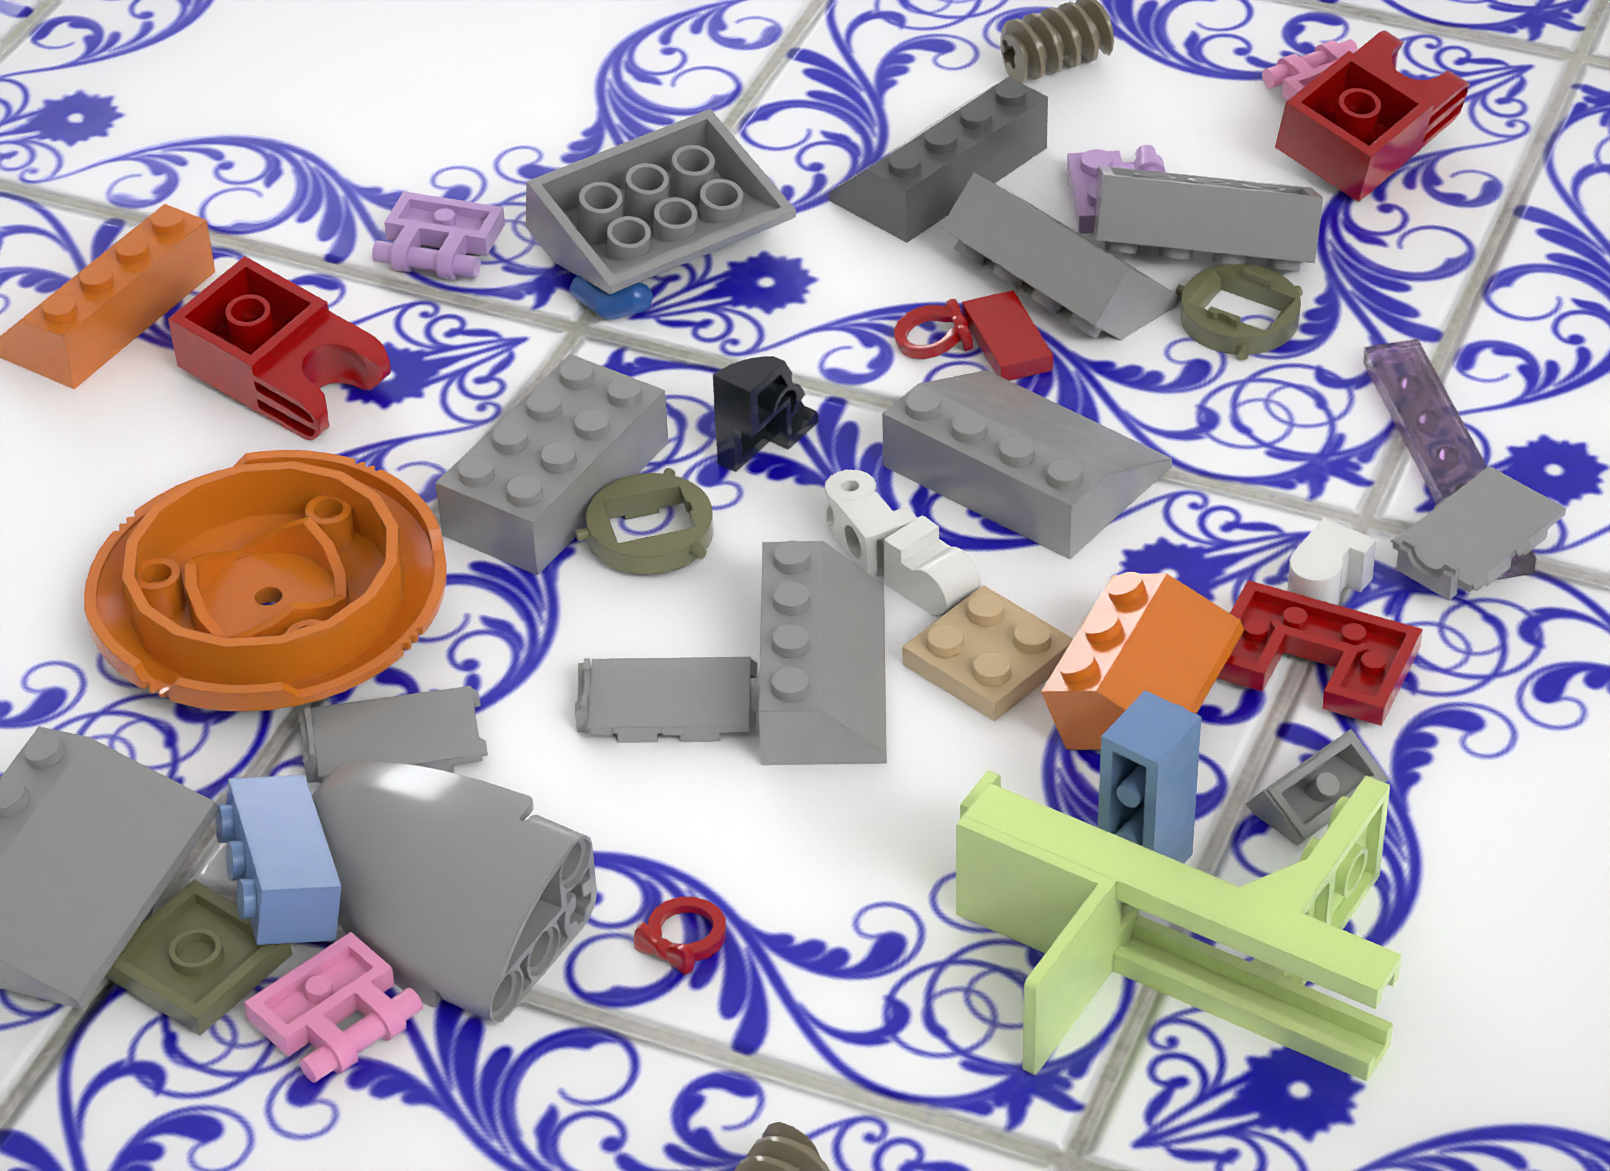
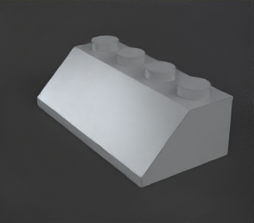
[1094,165,1323,271]
[941,172,1181,340]
[759,540,887,765]

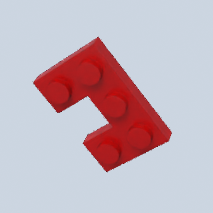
[1217,580,1423,726]

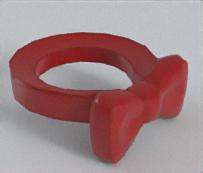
[894,299,974,359]
[633,897,726,975]

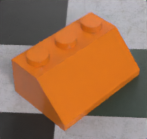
[1041,572,1244,750]

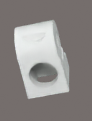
[884,515,981,615]
[1287,517,1377,605]

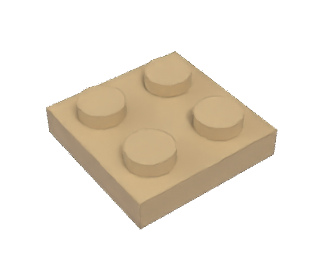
[902,585,1073,721]

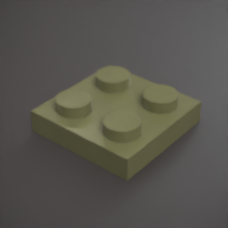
[105,879,293,1036]

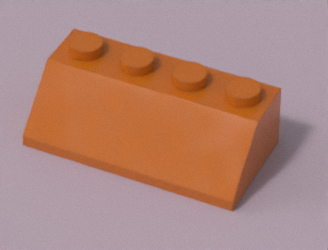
[0,204,215,389]

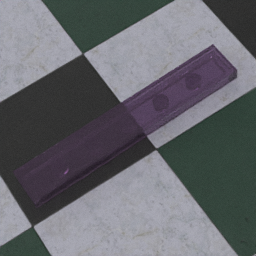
[1363,339,1537,580]

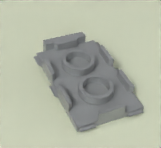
[1390,466,1567,600]
[575,656,757,743]
[299,686,488,784]

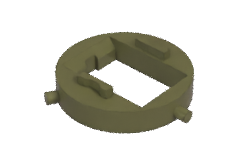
[1175,264,1303,360]
[575,468,714,575]

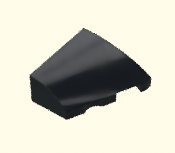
[713,356,819,472]

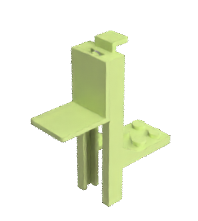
[956,770,1402,1082]

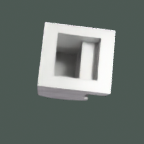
[825,470,917,577]

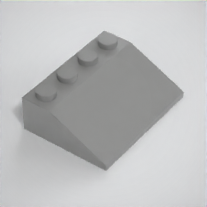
[525,109,796,294]
[882,370,1172,559]
[0,726,218,1009]

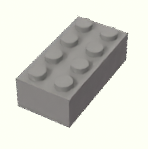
[436,354,669,575]

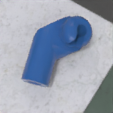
[570,275,652,320]

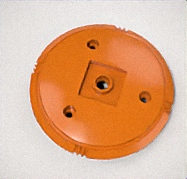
[84,450,447,712]

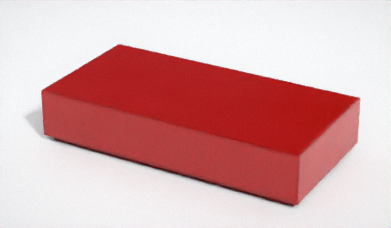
[962,290,1053,381]

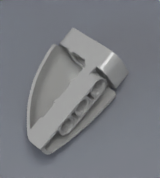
[312,761,597,1024]

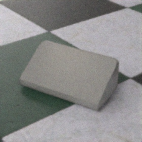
[1246,729,1389,846]

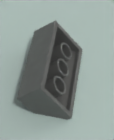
[829,77,1048,243]

